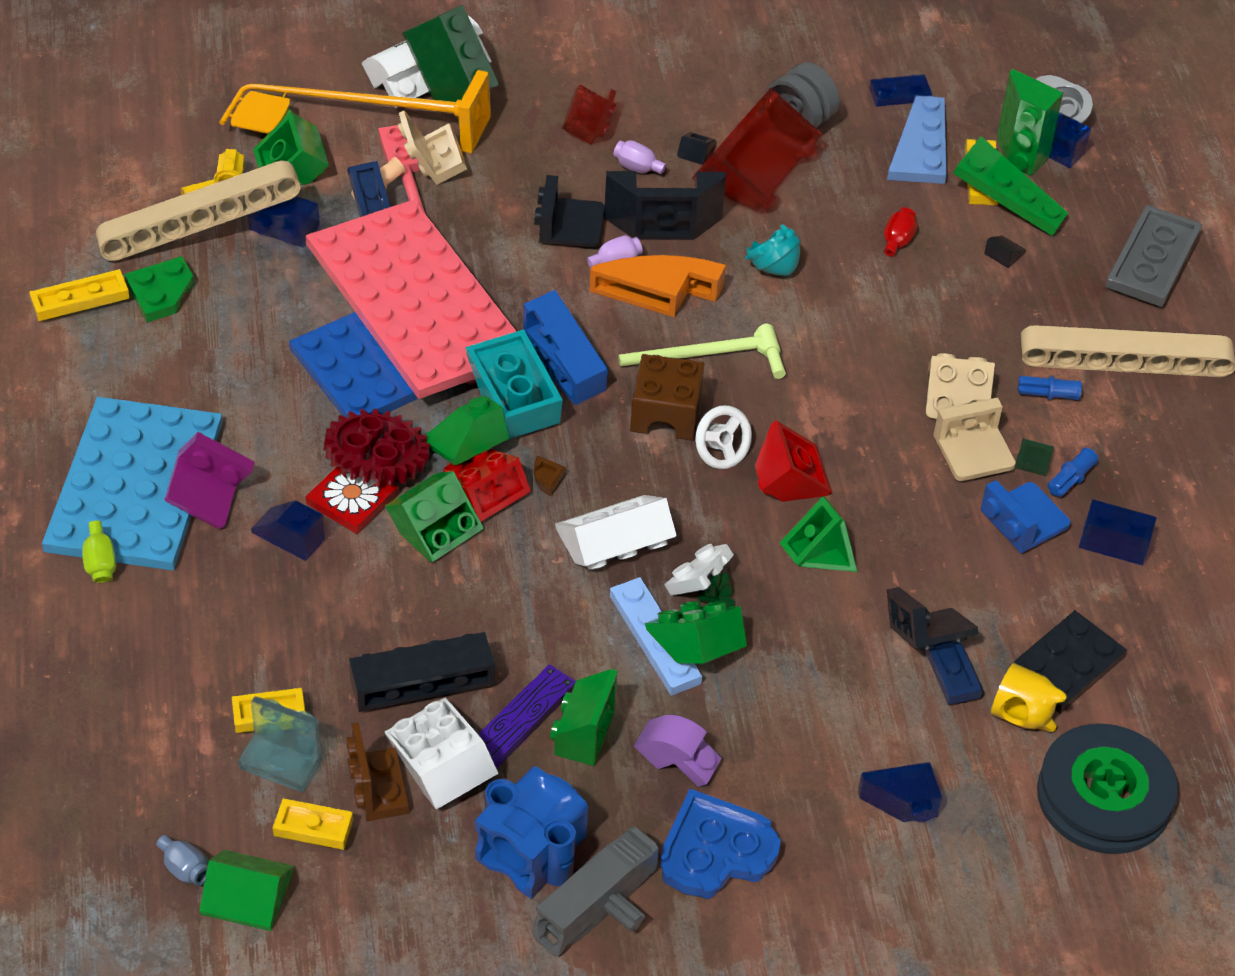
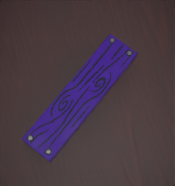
[478,664,576,769]

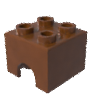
[630,354,705,441]

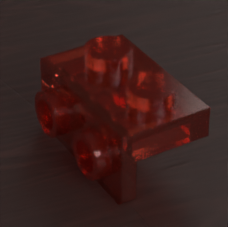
[561,84,617,145]

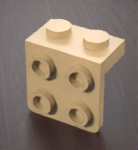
[398,110,467,185]
[925,353,995,420]
[933,398,1016,481]

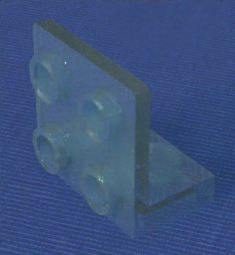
[238,696,322,793]

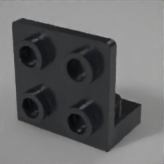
[887,587,979,650]

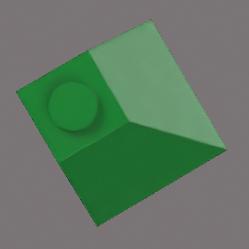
[426,395,509,466]

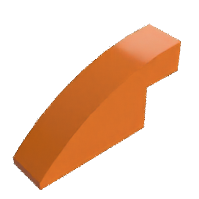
[589,255,726,318]

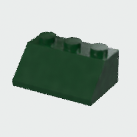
[402,5,499,112]

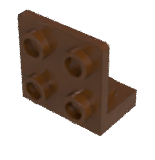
[346,722,409,821]

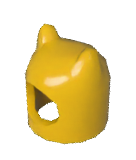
[991,663,1067,732]

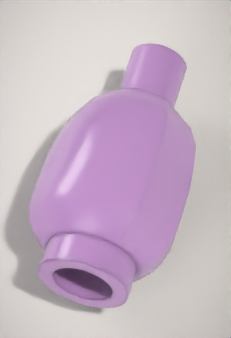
[613,140,666,175]
[587,235,643,268]

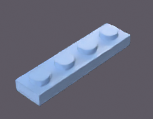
[610,577,702,696]

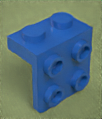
[980,480,1070,553]

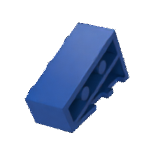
[523,290,608,405]

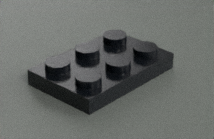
[1009,610,1127,714]

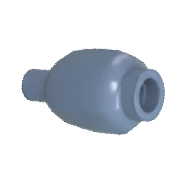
[156,835,209,886]

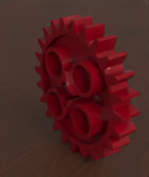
[323,409,430,486]

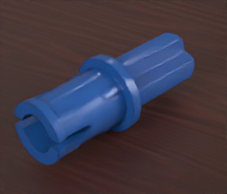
[1017,375,1082,401]
[1047,447,1098,497]

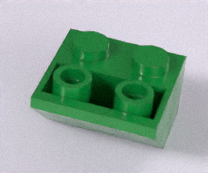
[385,471,484,562]
[645,601,747,664]

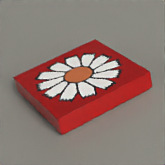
[305,466,398,534]

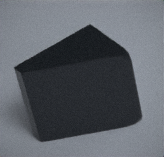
[677,132,716,164]
[984,235,1026,268]

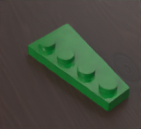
[953,136,1068,236]

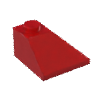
[755,420,832,502]

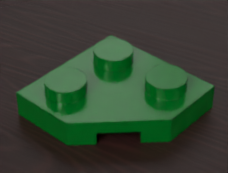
[124,256,194,323]

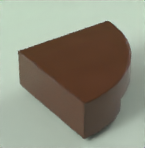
[534,456,566,496]

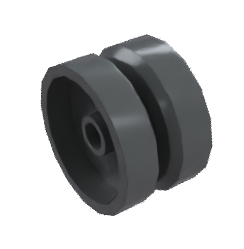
[766,62,840,137]

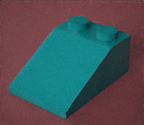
[465,329,563,439]

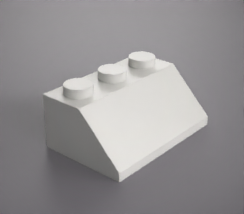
[555,495,676,569]

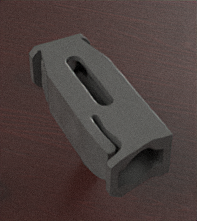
[532,826,659,956]

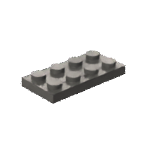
[1105,204,1203,307]

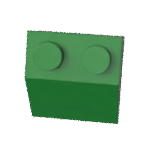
[253,112,329,185]
[550,669,618,766]

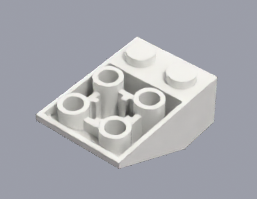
[385,698,498,809]

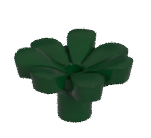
[698,572,735,606]

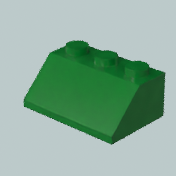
[997,69,1063,177]

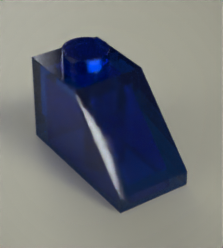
[251,500,325,561]
[858,762,942,822]

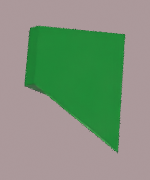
[780,496,858,572]

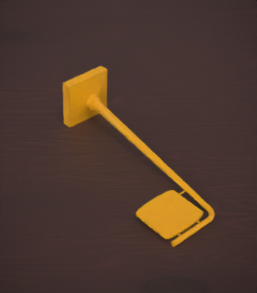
[219,70,491,153]

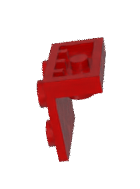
[443,449,531,522]

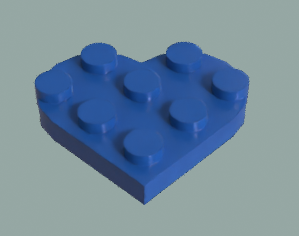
[660,789,781,899]

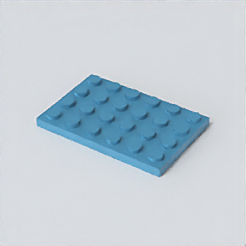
[42,397,223,571]

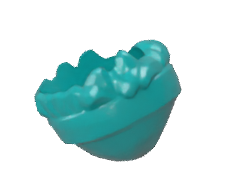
[745,224,801,276]

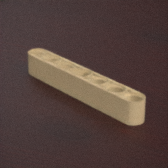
[96,161,301,261]
[1020,325,1235,377]

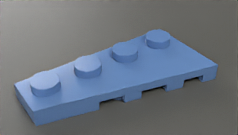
[887,96,946,184]

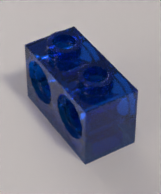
[1049,112,1091,168]

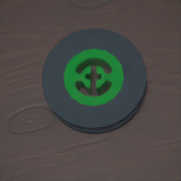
[1037,724,1178,854]

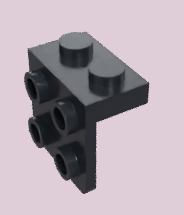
[534,175,604,247]

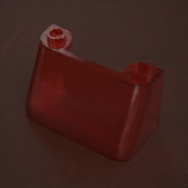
[692,88,822,211]

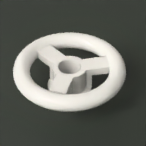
[696,405,752,469]

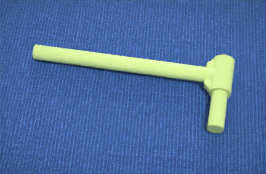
[618,324,786,379]

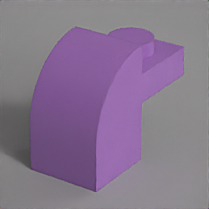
[634,715,722,787]

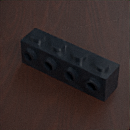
[349,632,495,712]

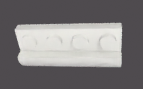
[361,16,492,108]

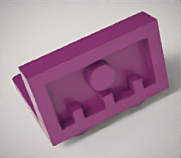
[164,432,255,529]

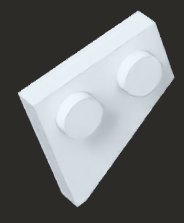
[664,544,733,595]

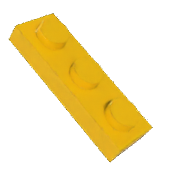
[29,269,129,321]

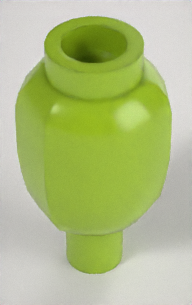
[82,520,117,583]

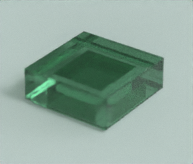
[1015,438,1054,476]

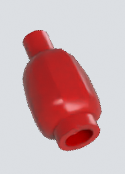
[884,207,917,257]

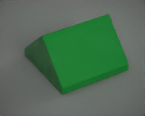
[199,850,294,931]

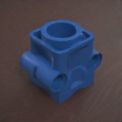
[475,766,588,900]

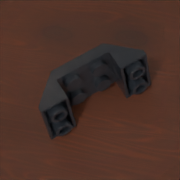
[604,171,726,240]

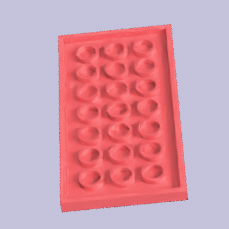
[306,200,516,399]

